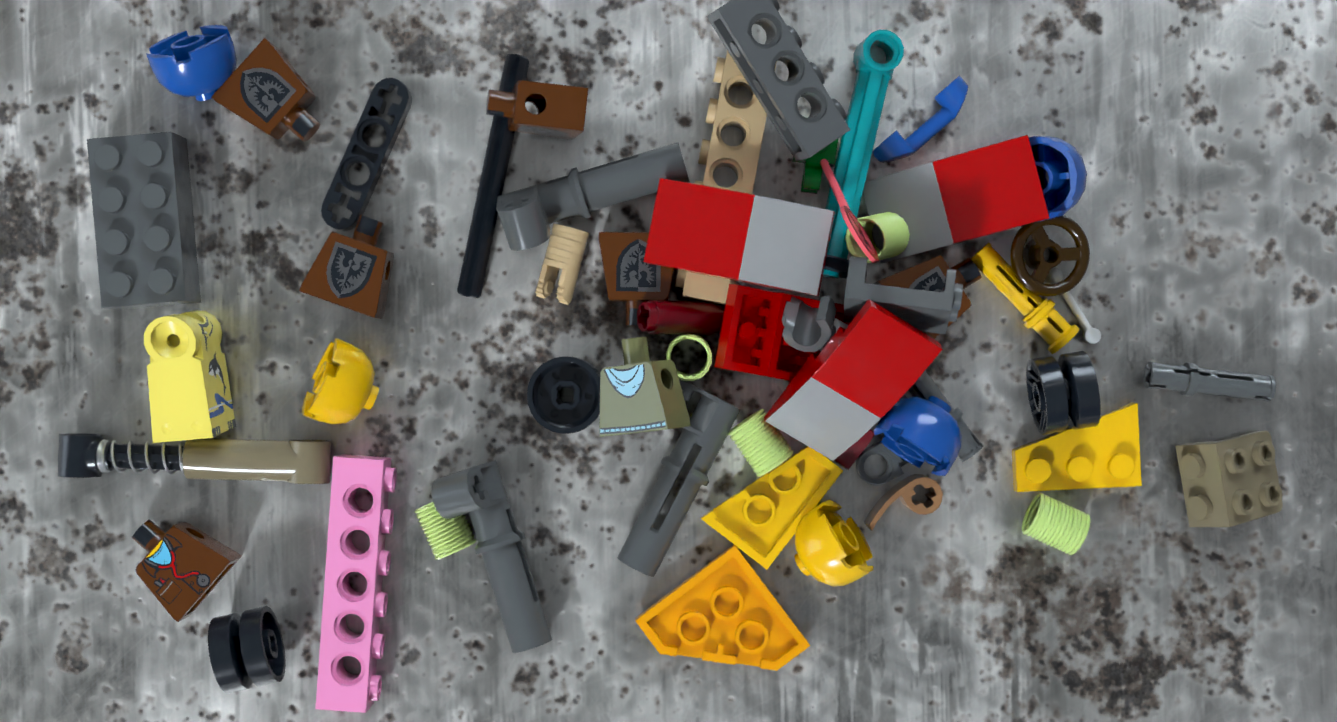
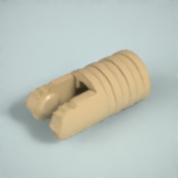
[535,223,589,305]

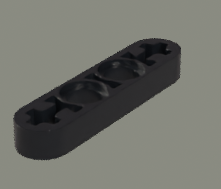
[321,78,412,231]

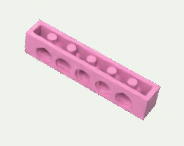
[315,454,397,713]

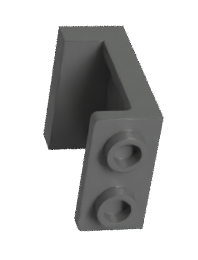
[844,256,963,334]

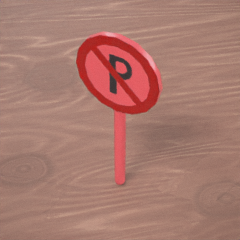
[820,159,879,263]

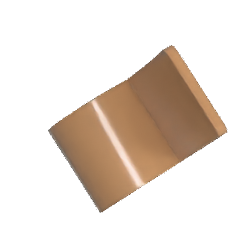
[864,474,943,531]

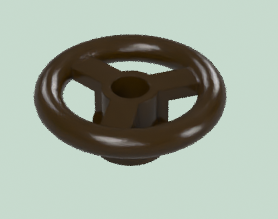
[1010,215,1090,297]

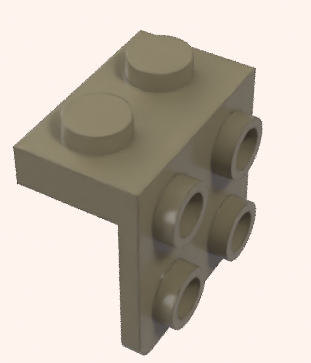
[1175,431,1283,527]

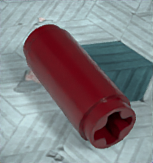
[637,300,724,335]

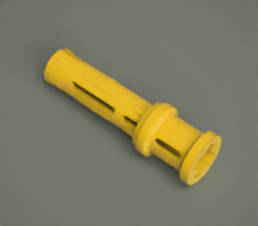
[971,242,1080,354]

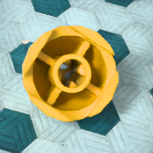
[302,338,379,424]
[794,499,874,586]

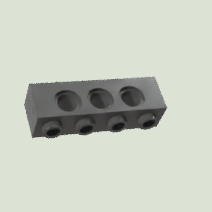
[706,0,850,161]

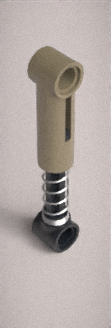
[58,433,331,484]

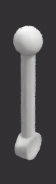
[1047,268,1101,344]

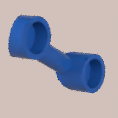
[872,76,968,163]

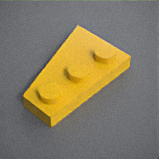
[1012,403,1142,492]
[701,446,843,570]

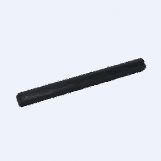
[457,54,529,298]

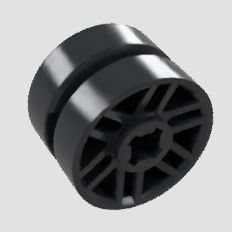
[1026,351,1101,435]
[527,357,600,434]
[208,606,286,693]

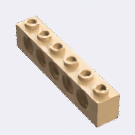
[675,50,777,305]

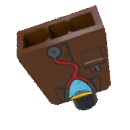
[132,519,242,622]

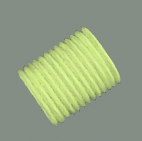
[845,212,910,263]
[666,334,712,381]
[728,409,794,477]
[1022,493,1091,555]
[414,502,477,560]

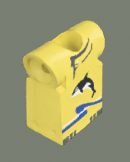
[144,310,236,443]

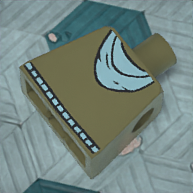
[599,337,691,437]

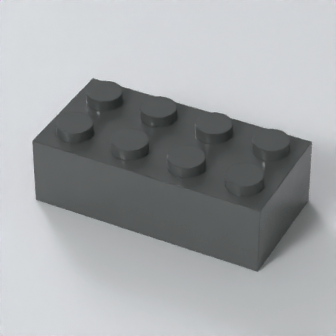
[87,132,201,310]

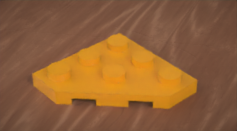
[635,544,810,671]

